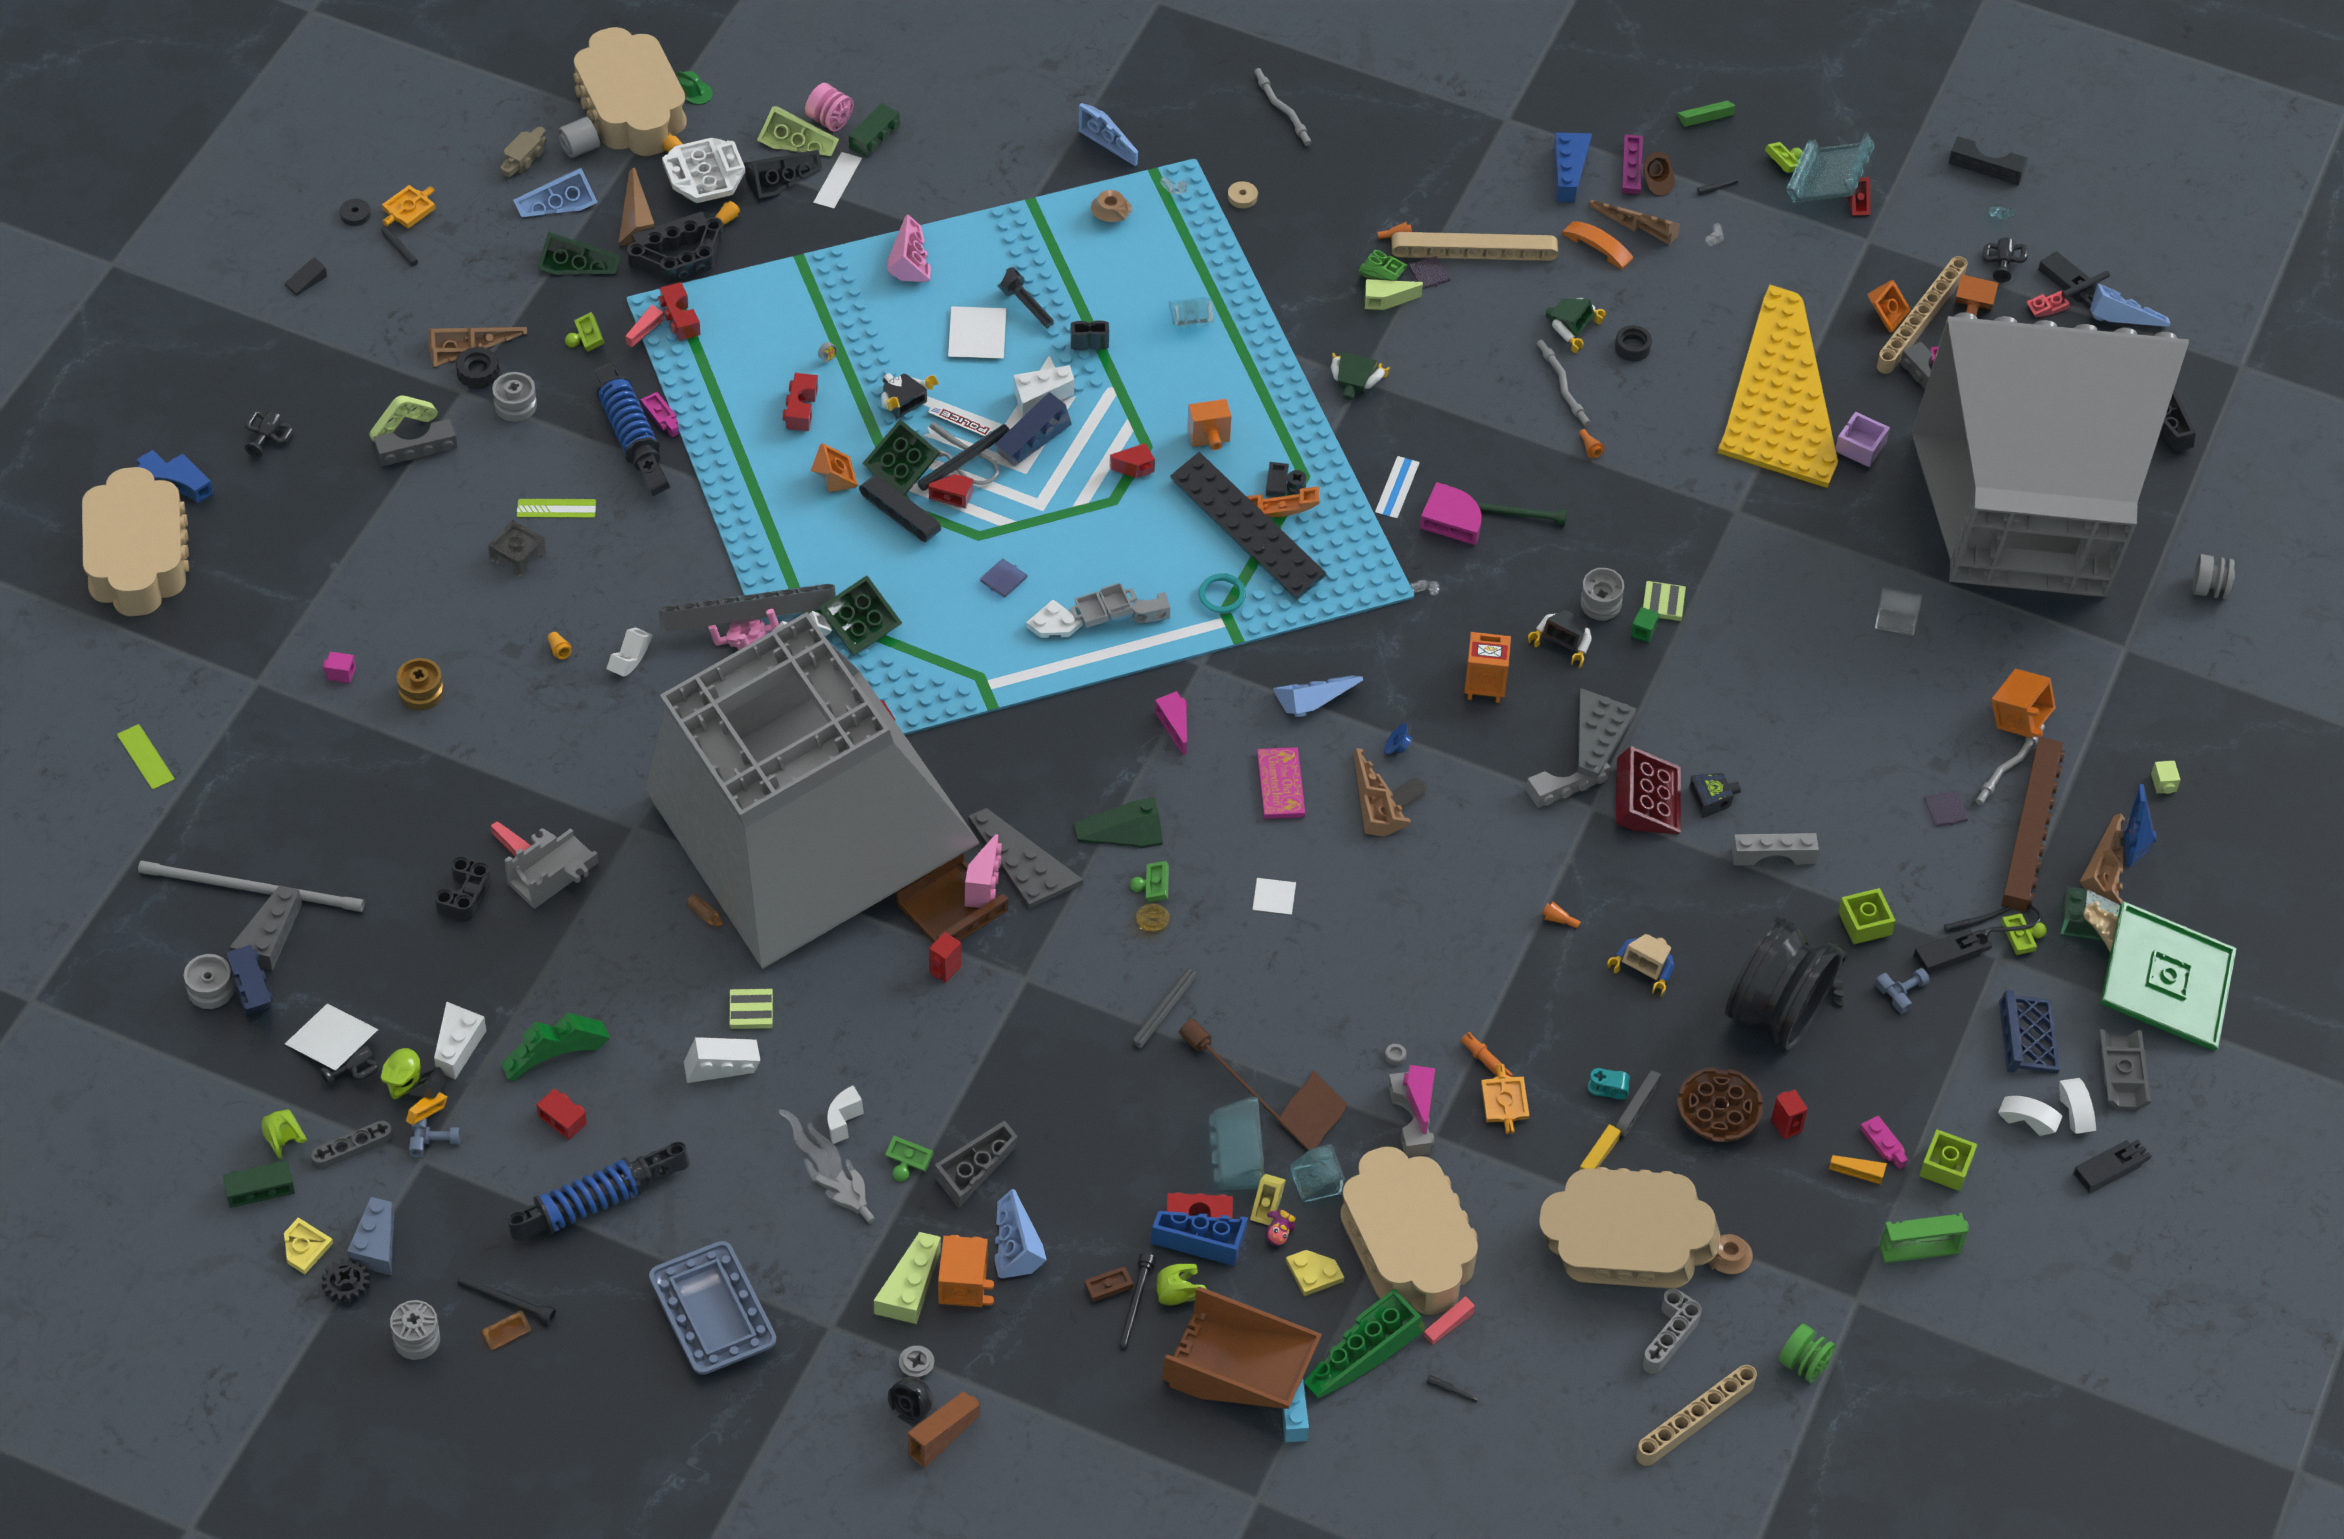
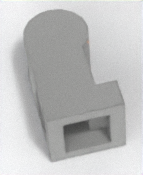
[1132,592,1170,623]

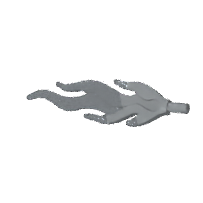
[779,1109,876,1224]

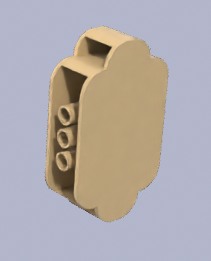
[573,27,687,156]
[82,467,189,616]
[1340,1147,1478,1315]
[1540,1167,1720,1289]

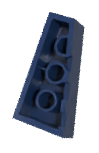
[995,392,1072,466]

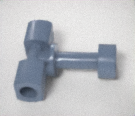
[1875,968,1929,1014]
[409,1117,460,1158]

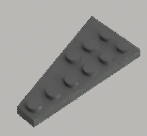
[1578,688,1637,780]
[968,808,1083,909]

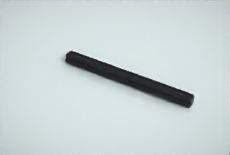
[918,424,1010,491]

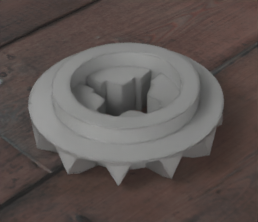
[899,1346,934,1379]

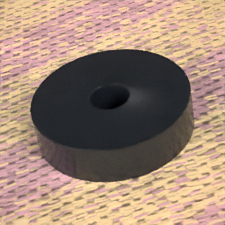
[340,199,371,226]

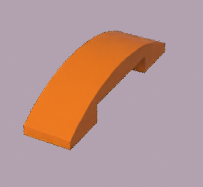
[1562,221,1633,270]
[1247,486,1320,517]

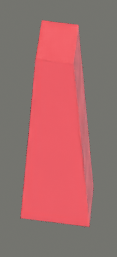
[626,305,664,347]
[491,821,531,856]
[1424,1296,1475,1345]

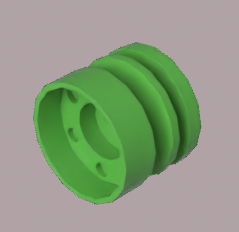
[1778,1323,1836,1383]

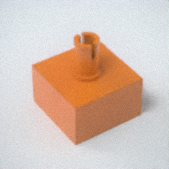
[1955,274,1998,317]
[1187,399,1232,450]

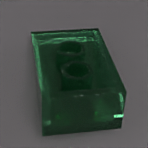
[2060,886,2120,940]

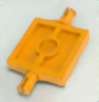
[382,185,436,229]
[1481,1064,1529,1134]

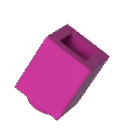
[323,652,356,683]

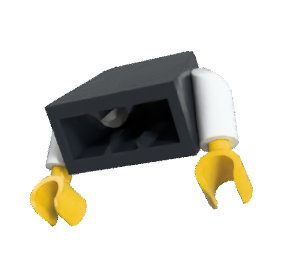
[881,374,939,419]
[1528,610,1592,668]

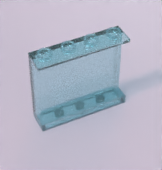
[1787,133,1874,203]

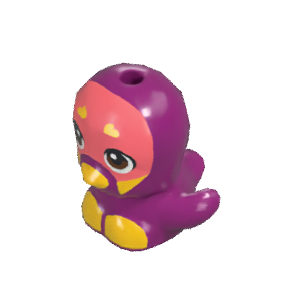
[1265,1209,1296,1246]

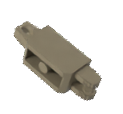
[500,127,547,177]

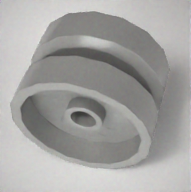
[492,372,537,422]
[183,954,234,1009]

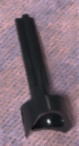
[997,267,1054,329]

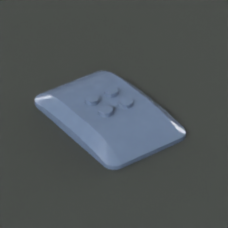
[649,1241,776,1374]

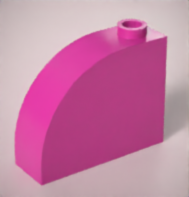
[1420,482,1481,545]

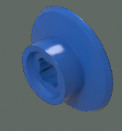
[1384,723,1412,754]

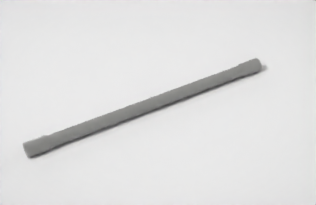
[138,861,364,912]

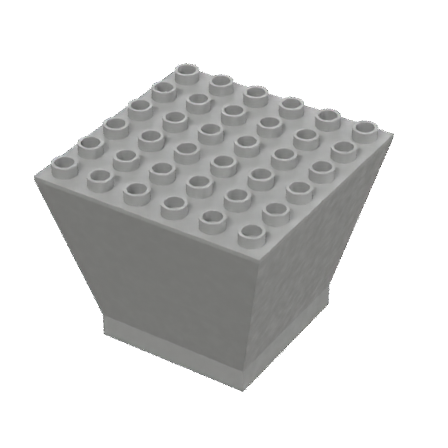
[1912,313,2189,597]
[645,612,979,969]

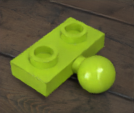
[1765,142,1804,173]
[565,312,604,352]
[2001,913,2047,955]

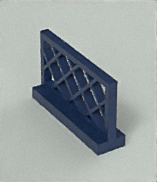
[1999,990,2060,1073]

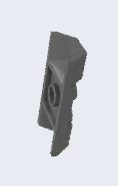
[2099,1029,2151,1110]

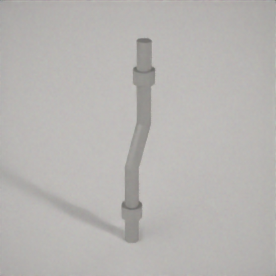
[1254,68,1312,146]
[1537,340,1591,426]
[1976,724,2045,805]

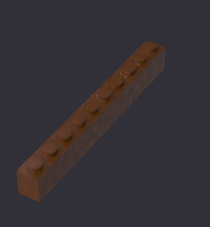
[2001,737,2065,912]

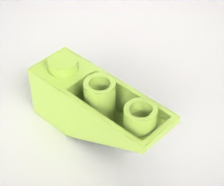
[1365,279,1423,310]

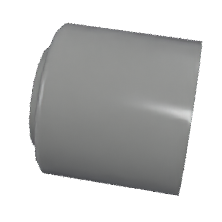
[558,116,600,159]

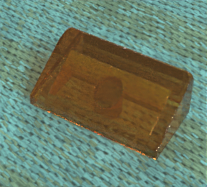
[480,1310,531,1350]

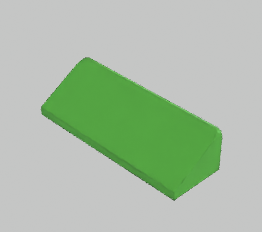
[1677,101,1736,127]

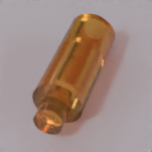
[686,893,723,927]

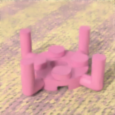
[708,609,779,650]

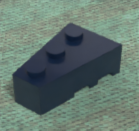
[226,945,273,1016]

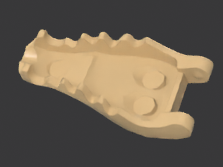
[2083,902,2118,952]

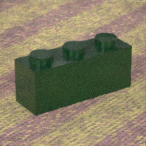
[849,103,900,158]
[223,1160,295,1208]

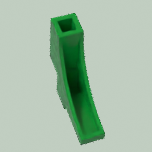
[501,1013,610,1081]

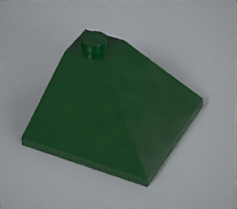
[862,419,941,496]
[818,575,902,656]

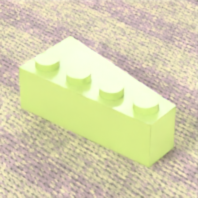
[874,1232,941,1324]

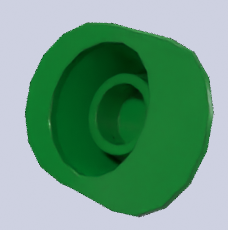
[677,71,713,105]

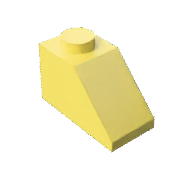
[1250,1174,1286,1225]

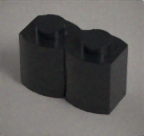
[1070,320,1109,350]

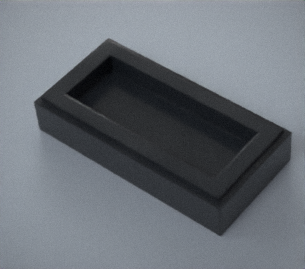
[1265,462,1289,497]

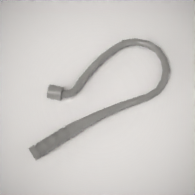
[929,422,999,485]

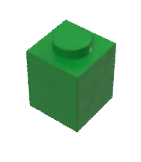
[1631,607,1660,643]

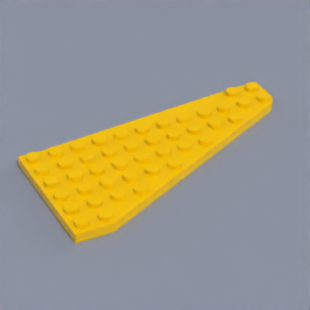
[1717,285,1838,488]

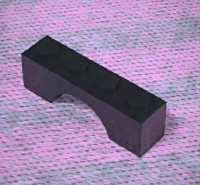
[1948,136,2028,185]

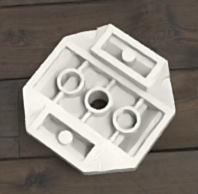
[662,138,745,203]

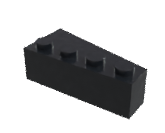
[2160,389,2196,452]

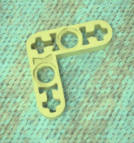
[369,395,438,442]

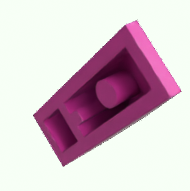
[1155,691,1187,755]
[1403,1065,1435,1134]

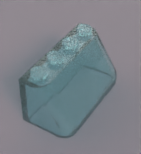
[1209,1096,1264,1190]

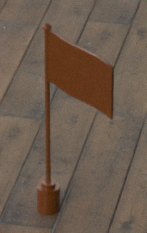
[1179,1019,1347,1158]

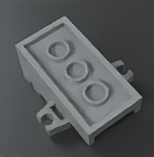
[504,828,599,909]

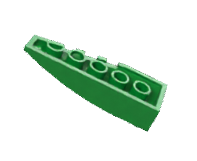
[1304,1288,1426,1398]

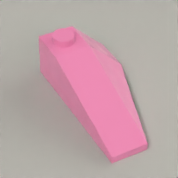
[887,214,931,282]

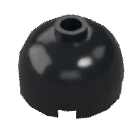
[888,1377,933,1424]

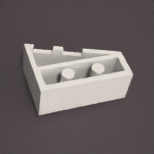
[1013,365,1074,418]
[434,1002,486,1079]
[684,1037,760,1083]

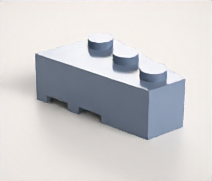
[347,1197,394,1276]

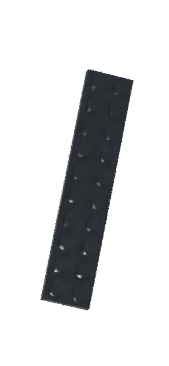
[1170,452,1326,600]

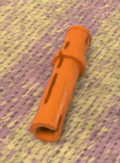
[1460,1032,1514,1077]

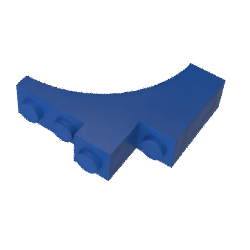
[137,450,213,503]

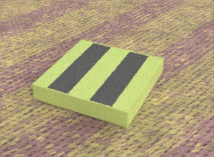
[1643,581,1686,621]
[730,989,773,1029]

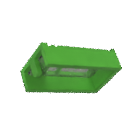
[1879,1213,1969,1263]

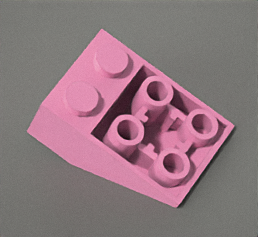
[965,834,1002,908]

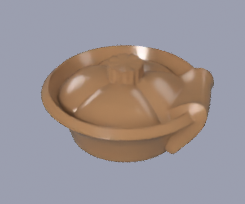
[1091,190,1132,222]
[1708,1234,1753,1274]

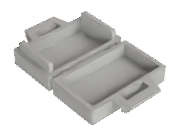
[1070,583,1137,628]

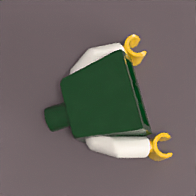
[1546,298,1606,353]
[1331,351,1390,400]

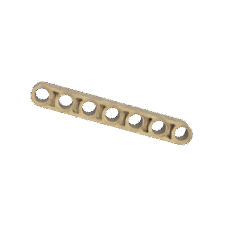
[1636,1365,1757,1466]

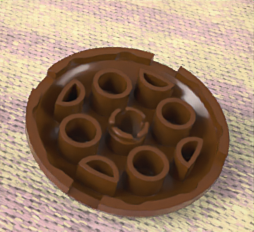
[1677,1067,1763,1142]

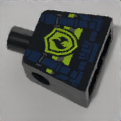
[1689,773,1741,818]

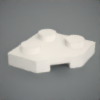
[1026,600,1083,638]

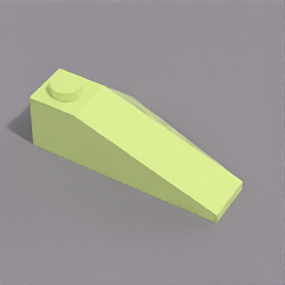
[757,106,839,156]

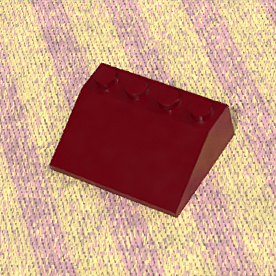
[1616,746,1681,835]

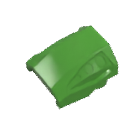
[1358,250,1407,280]

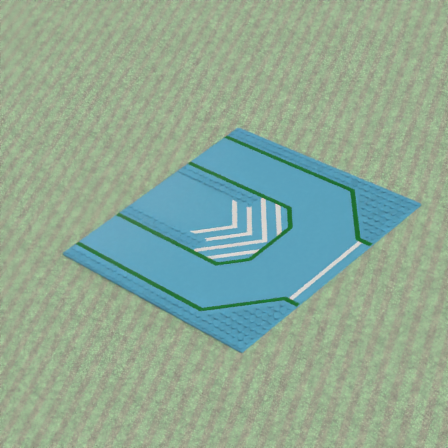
[627,159,1414,735]

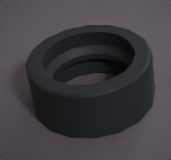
[1615,325,1652,361]

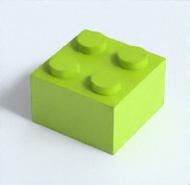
[1838,888,1896,944]
[1919,1129,1977,1191]

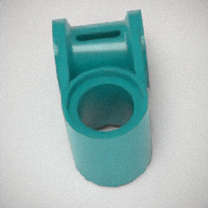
[1587,1068,1630,1099]

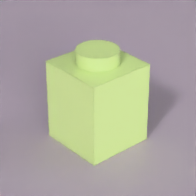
[2151,761,2180,794]

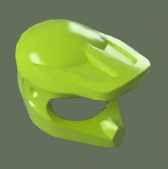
[381,1048,421,1099]
[261,1109,307,1160]
[1156,1264,1206,1306]

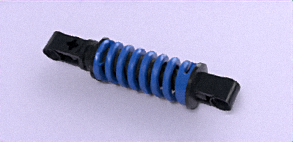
[594,362,671,497]
[507,1142,690,1241]

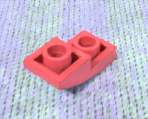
[2027,291,2070,317]

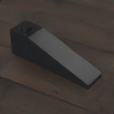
[743,150,822,198]

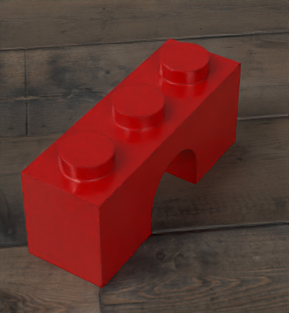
[658,282,701,341]
[783,373,818,431]
[1167,1192,1233,1219]

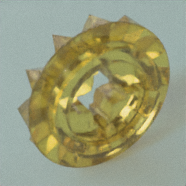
[1136,903,1169,933]

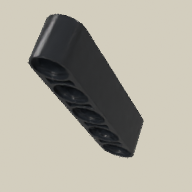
[859,475,941,543]

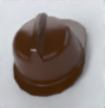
[1643,151,1675,196]

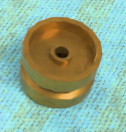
[396,658,444,711]

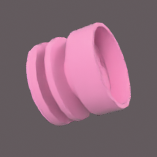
[805,83,854,132]

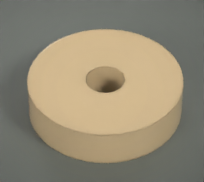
[1228,181,1258,208]

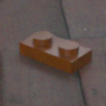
[1084,1266,1133,1302]

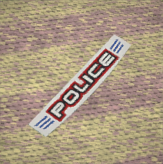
[928,405,994,436]

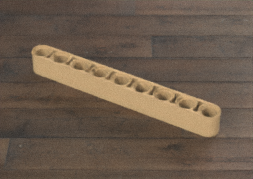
[1391,232,1558,261]
[1877,256,1968,374]

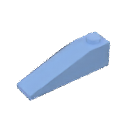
[1079,103,1138,166]
[513,167,598,217]
[2090,284,2171,327]
[1273,676,1363,717]
[994,1189,1047,1278]

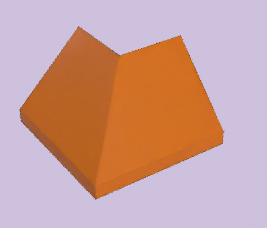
[1867,280,1911,333]
[810,443,858,492]

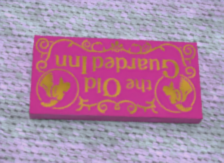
[1257,747,1305,819]

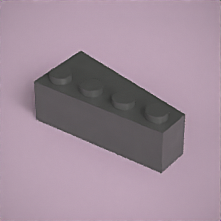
[229,885,302,971]
[933,1120,1018,1208]

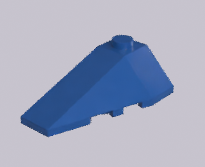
[2124,784,2156,866]

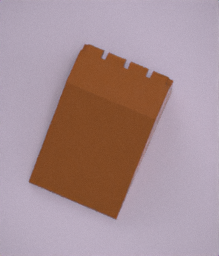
[1162,1287,1322,1409]

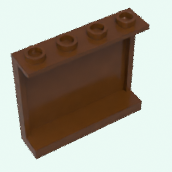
[896,853,1008,943]

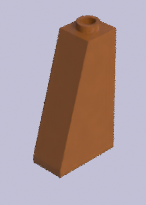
[908,1391,980,1468]

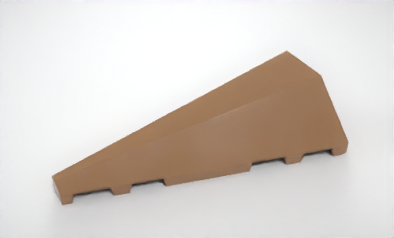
[619,168,655,246]
[1589,200,1680,245]
[427,327,527,367]
[1353,748,1411,837]
[2080,813,2124,906]

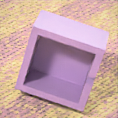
[1835,412,1890,467]

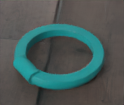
[1199,573,1246,613]

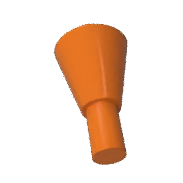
[1377,221,1412,239]
[1579,429,1605,458]
[1542,902,1581,929]

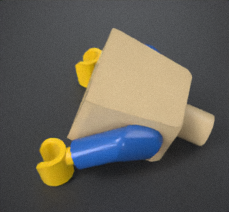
[1608,934,1674,997]

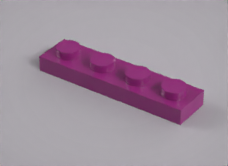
[1622,134,1643,194]

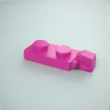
[640,392,679,438]
[1860,1115,1908,1169]

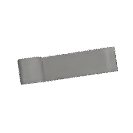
[1642,1289,1702,1374]

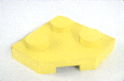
[284,1218,333,1274]
[1286,1250,1344,1296]

